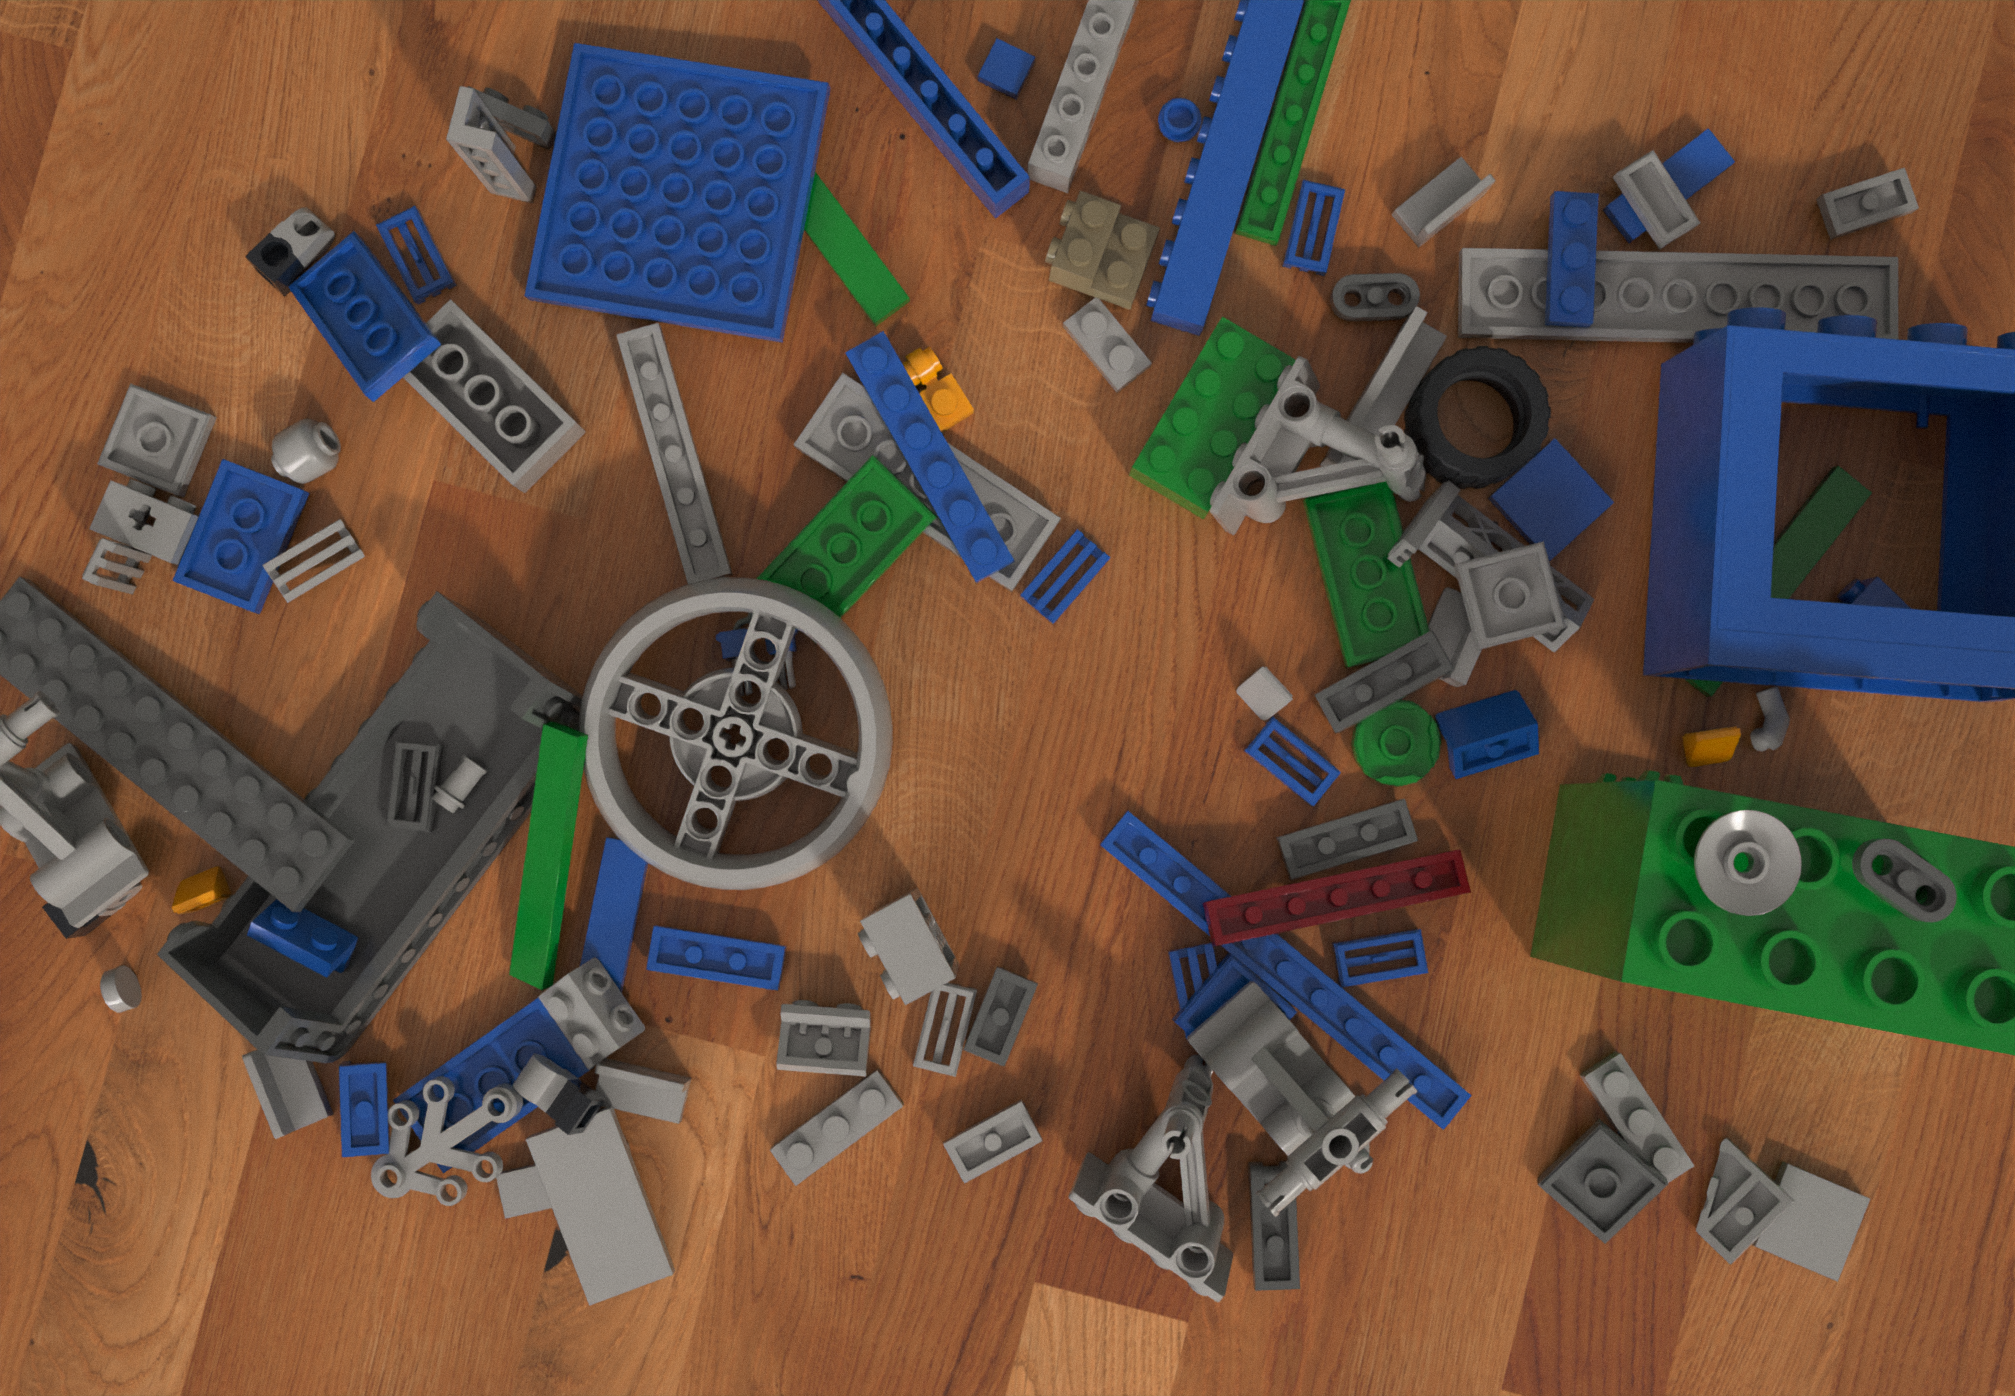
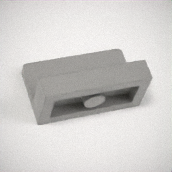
[1392,157,1496,248]
[1428,587,1482,687]
[242,1050,333,1139]
[595,1058,692,1124]

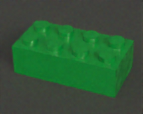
[1129,316,1296,519]

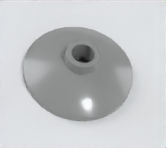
[1694,810,1801,916]

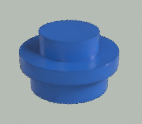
[1158,98,1202,142]

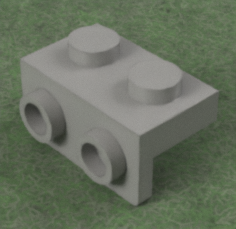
[538,957,645,1070]
[776,1000,871,1077]

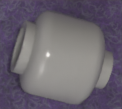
[271,418,341,484]

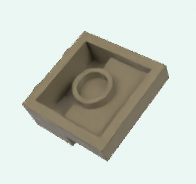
[1045,190,1160,310]

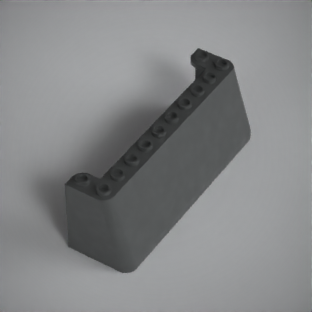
[157,591,583,1063]

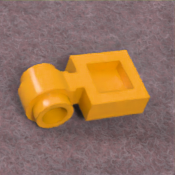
[902,346,974,432]

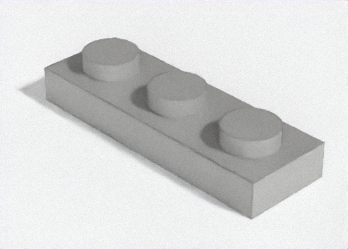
[1580,1051,1694,1183]
[770,1069,904,1186]

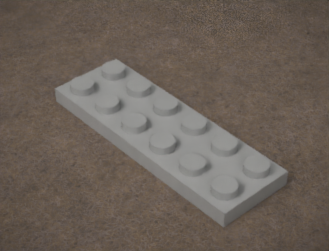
[793,373,1061,592]

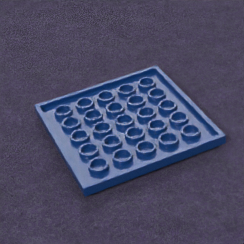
[524,43,831,343]

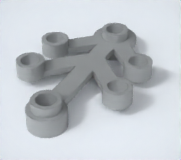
[371,1076,523,1206]

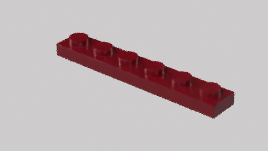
[1203,849,1471,947]

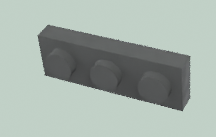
[1315,630,1455,734]
[1276,799,1418,880]

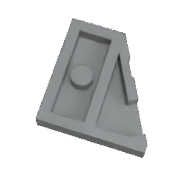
[1696,1138,1795,1265]

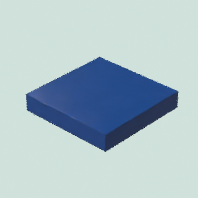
[1488,438,1614,561]
[1172,953,1298,1035]

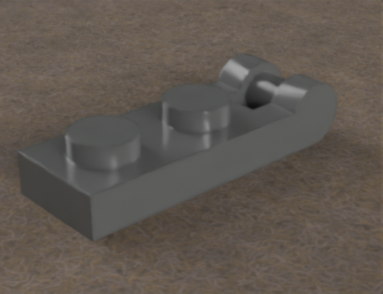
[1248,1161,1300,1291]

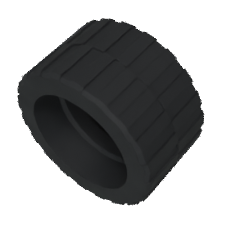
[1404,346,1551,489]

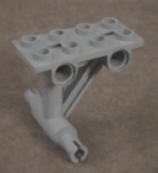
[1210,356,1426,535]
[0,691,149,928]
[1187,981,1418,1217]
[1068,1055,1233,1302]

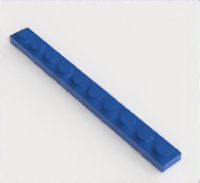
[1099,811,1472,1130]

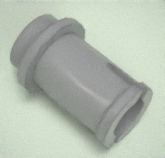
[432,755,487,813]

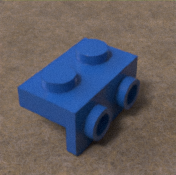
[247,899,358,978]

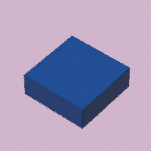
[978,38,1035,100]

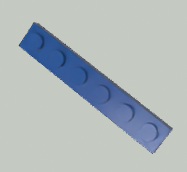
[845,331,1015,584]

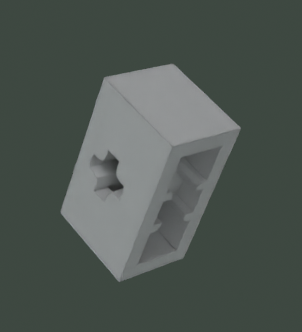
[89,479,199,565]

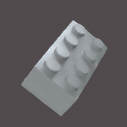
[403,299,586,493]
[858,887,960,1005]

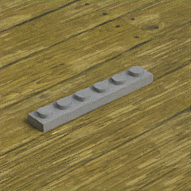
[616,323,733,584]

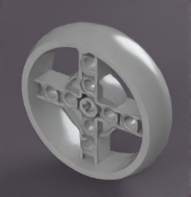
[578,577,893,890]

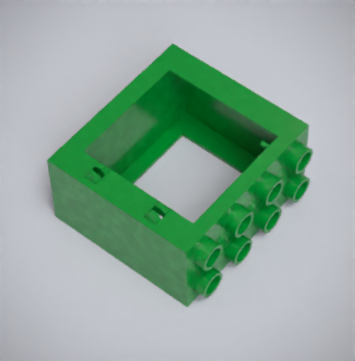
[1530,770,2015,1055]

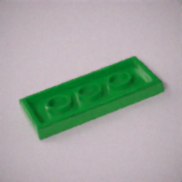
[756,455,938,643]
[1303,481,1429,669]

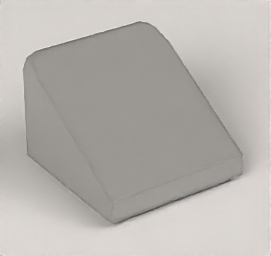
[1236,666,1293,721]

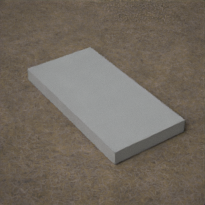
[526,1105,675,1306]

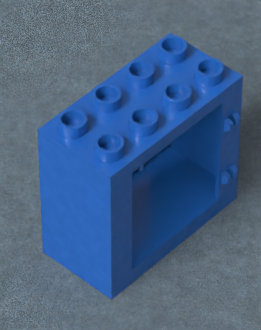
[1643,307,2015,702]

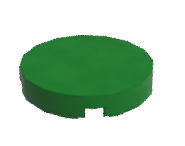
[1351,700,1441,787]

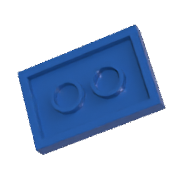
[172,459,309,614]

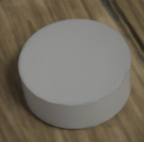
[100,965,142,1013]

